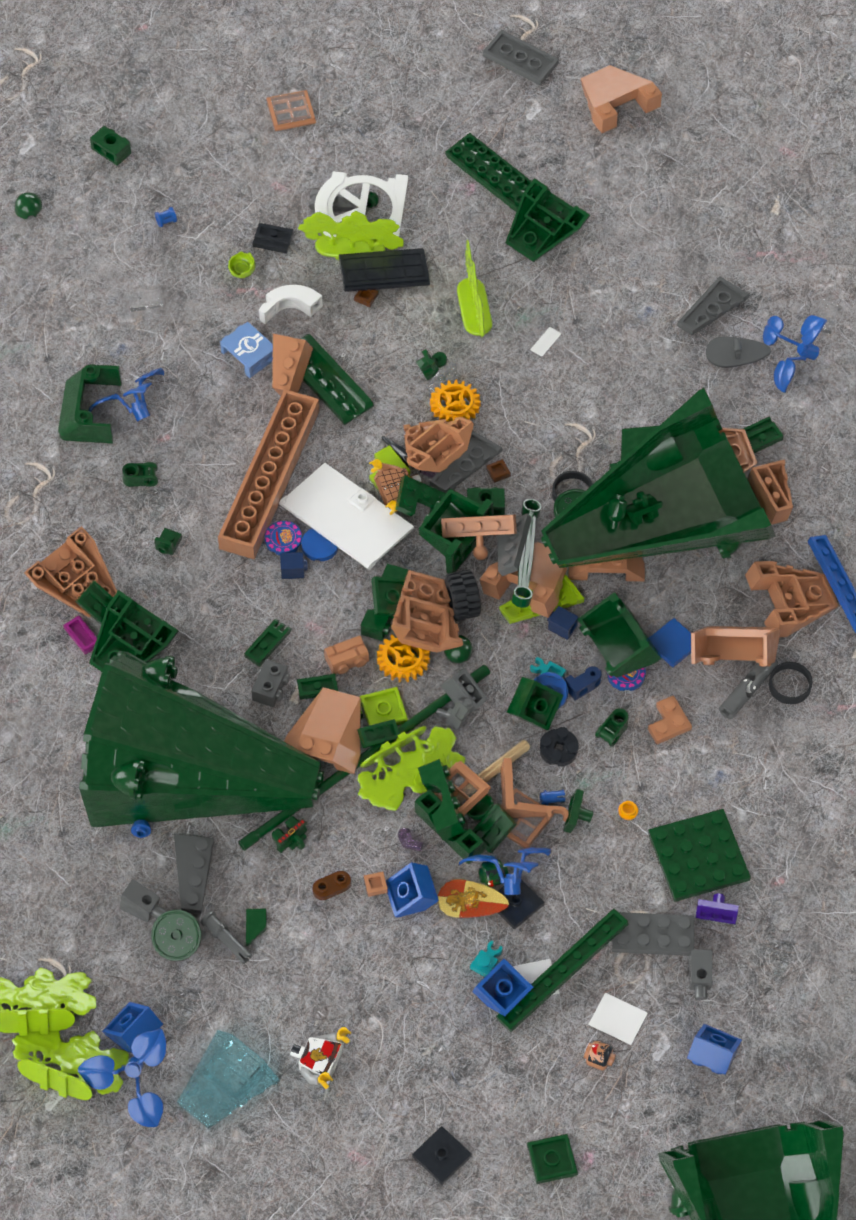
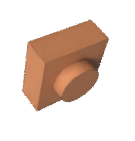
[364,872,388,897]

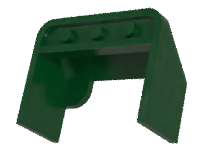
[58,364,122,444]

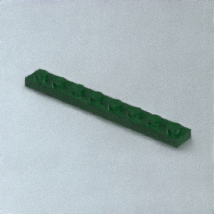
[496,908,629,1032]

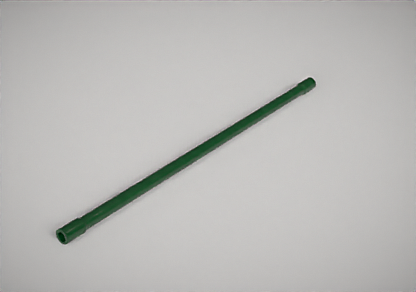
[238,664,490,851]

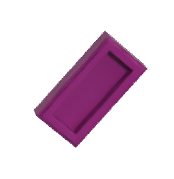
[63,616,97,655]

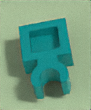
[530,657,566,678]
[470,940,503,977]

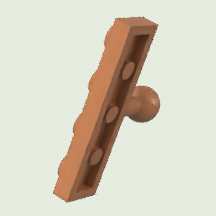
[441,515,517,560]

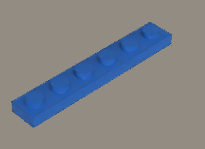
[807,535,856,633]

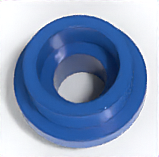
[131,820,151,838]

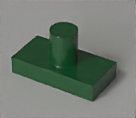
[357,719,400,748]
[563,789,593,833]

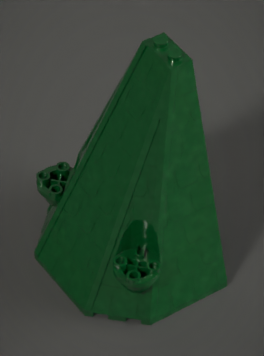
[540,388,775,568]
[79,651,324,827]
[658,1120,844,1220]

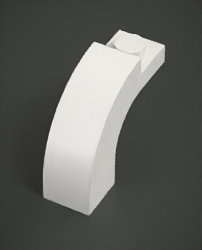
[259,285,323,324]

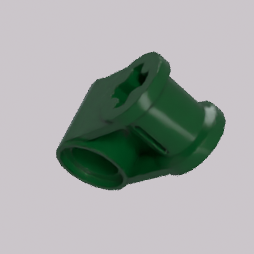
[122,462,158,487]
[595,708,629,747]

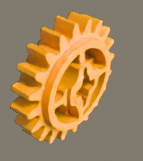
[430,380,481,422]
[377,634,430,683]

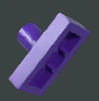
[696,893,739,925]

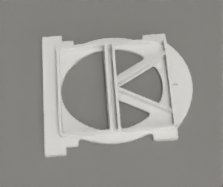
[315,171,408,237]

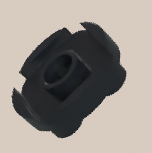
[540,727,579,767]

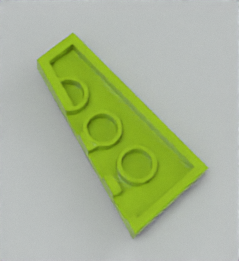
[499,574,585,624]

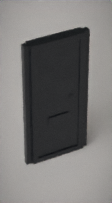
[338,248,430,292]

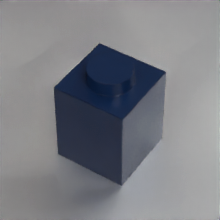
[280,552,308,579]
[547,606,578,640]

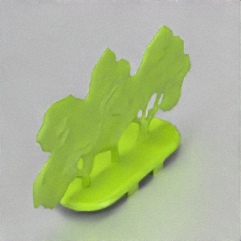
[298,211,404,260]
[457,239,492,337]
[357,726,465,811]
[0,967,96,1036]
[12,1031,129,1100]

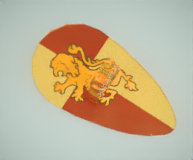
[438,879,509,918]

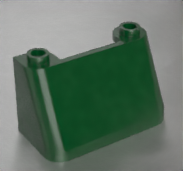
[577,592,662,678]

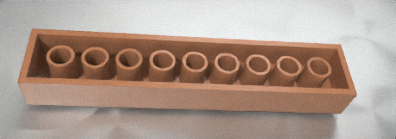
[218,389,319,560]

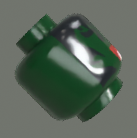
[478,859,509,888]

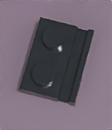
[252,223,294,254]

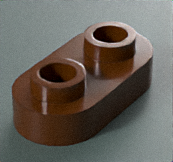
[312,871,351,900]

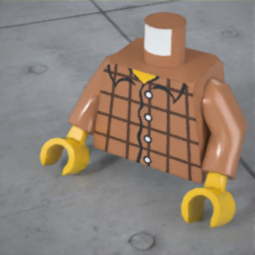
[369,459,422,515]

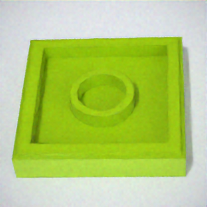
[360,687,408,726]

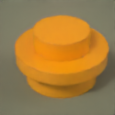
[618,801,638,820]

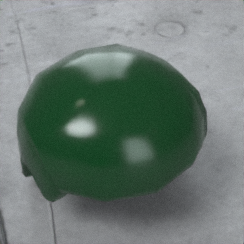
[14,192,42,219]
[444,635,473,664]
[464,792,494,821]

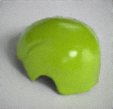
[228,251,255,279]

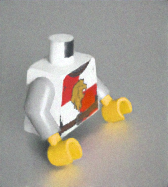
[290,1027,352,1089]

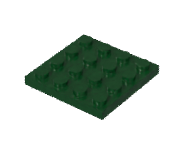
[648,809,751,902]

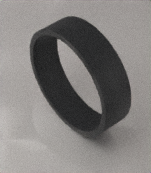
[552,471,593,502]
[769,662,813,705]

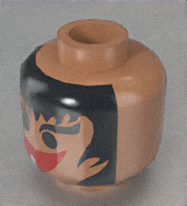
[584,1040,616,1071]

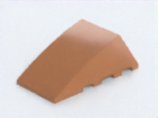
[391,570,463,653]

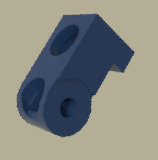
[565,666,602,701]

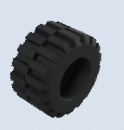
[445,569,481,621]

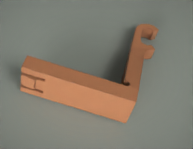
[500,758,569,822]

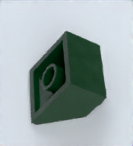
[507,677,564,731]

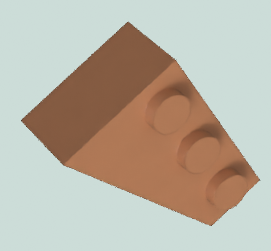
[272,334,313,395]
[747,459,793,525]

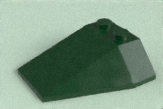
[505,178,590,262]
[89,590,179,672]

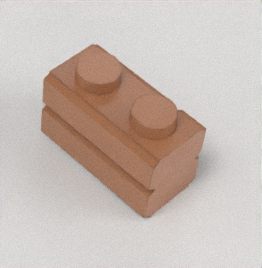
[324,635,369,674]

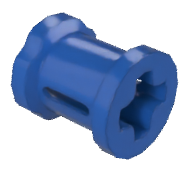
[155,207,177,228]

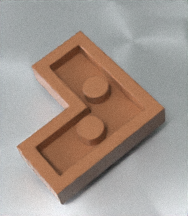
[648,695,692,744]

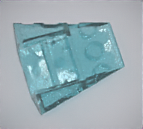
[177,1030,280,1129]

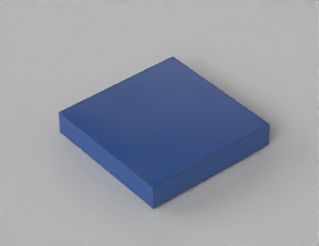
[649,618,691,668]

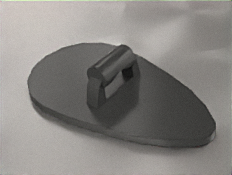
[706,337,771,368]

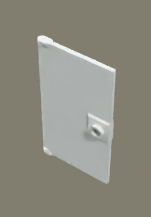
[279,463,414,570]

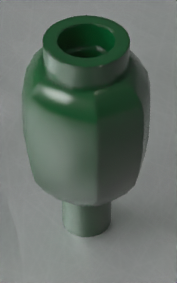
[608,494,627,529]

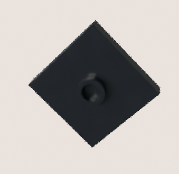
[497,879,544,930]
[412,1126,472,1185]

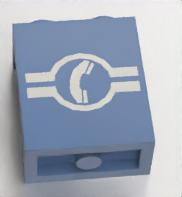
[220,322,273,378]

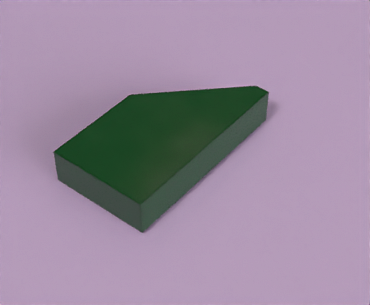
[246,908,267,946]

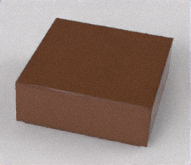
[354,290,378,308]
[486,459,511,483]

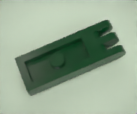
[244,619,292,667]

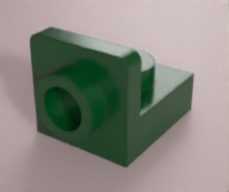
[154,528,182,555]

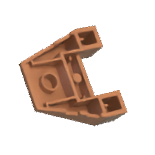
[580,65,662,133]
[480,542,567,618]
[745,561,839,637]

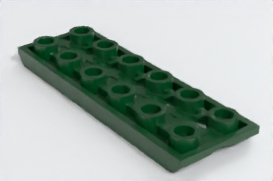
[445,133,532,212]
[300,334,374,425]

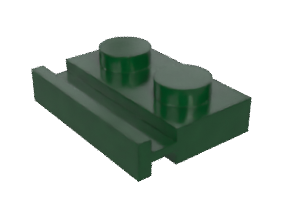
[743,416,784,453]
[75,580,113,625]
[472,804,517,853]

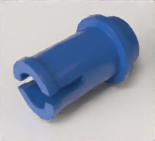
[540,789,565,806]

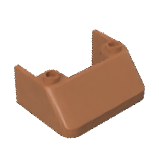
[691,626,780,666]

